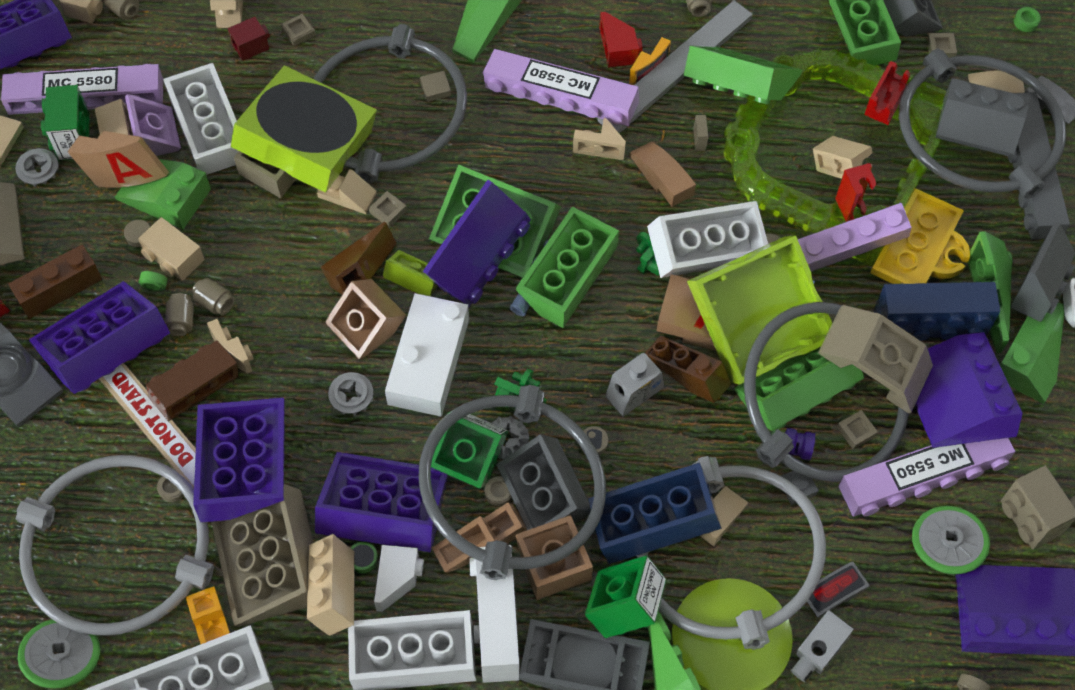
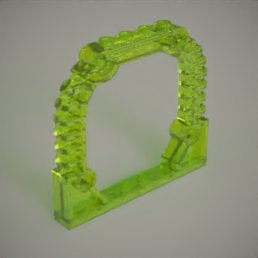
[723,48,946,267]

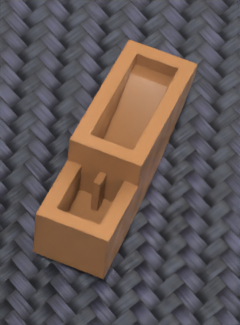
[629,141,696,207]
[432,502,527,573]

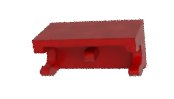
[864,61,910,125]
[835,163,876,222]

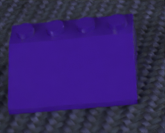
[0,0,72,69]
[423,180,531,308]
[29,281,170,394]
[915,332,1023,448]
[193,398,285,523]
[315,452,448,552]
[956,565,1075,656]

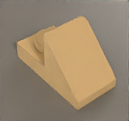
[210,0,243,28]
[573,117,626,160]
[317,169,377,214]

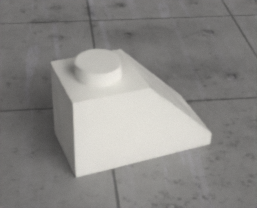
[374,545,424,612]

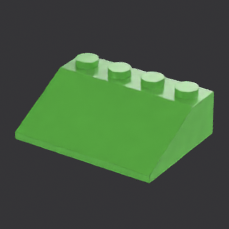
[429,165,562,278]

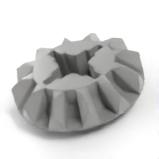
[15,148,59,187]
[328,372,373,415]
[489,415,529,459]

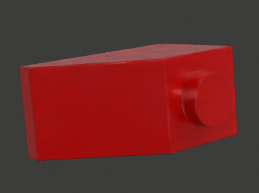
[599,12,643,68]

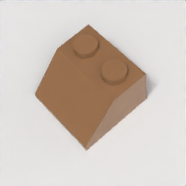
[325,279,406,359]
[515,515,593,600]

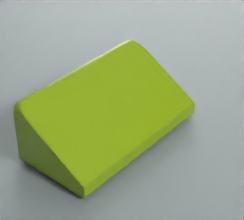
[383,250,438,297]

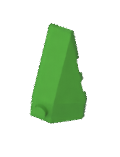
[452,0,522,63]
[967,231,1013,353]
[1000,302,1065,404]
[647,611,701,690]

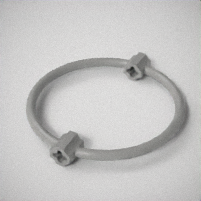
[15,455,214,635]
[637,456,826,650]

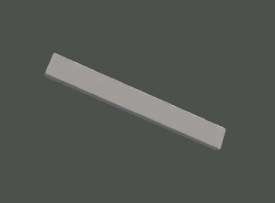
[598,0,752,133]

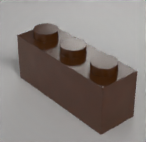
[8,244,103,319]
[146,340,238,422]

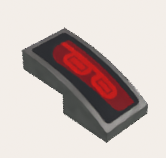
[807,561,870,618]

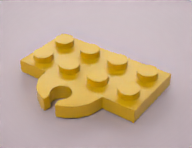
[870,188,970,284]

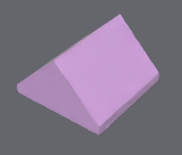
[125,94,181,156]

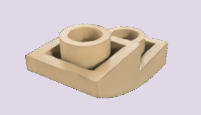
[968,71,1025,93]
[207,319,254,373]

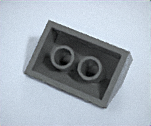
[883,0,943,37]
[935,78,1030,157]
[1010,221,1075,322]
[497,434,591,530]

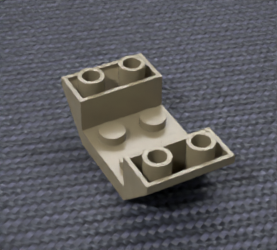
[818,305,933,413]

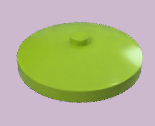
[671,578,793,690]

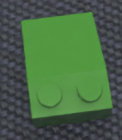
[115,159,211,230]

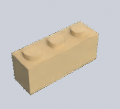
[307,534,354,636]

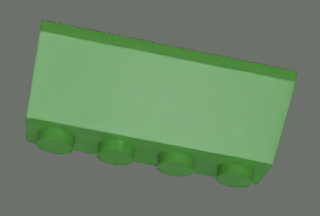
[828,0,901,66]
[684,45,802,104]
[516,207,619,328]
[734,347,864,431]

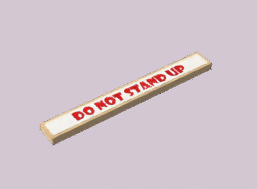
[99,363,196,488]

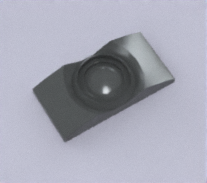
[0,323,64,427]
[519,619,650,690]

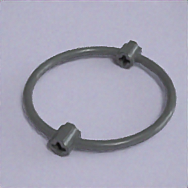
[313,24,467,184]
[899,48,1066,199]
[744,302,909,482]
[419,385,606,580]

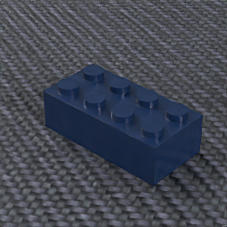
[873,282,1000,341]
[588,463,722,564]

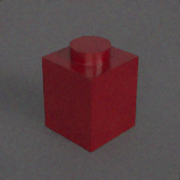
[228,16,270,61]

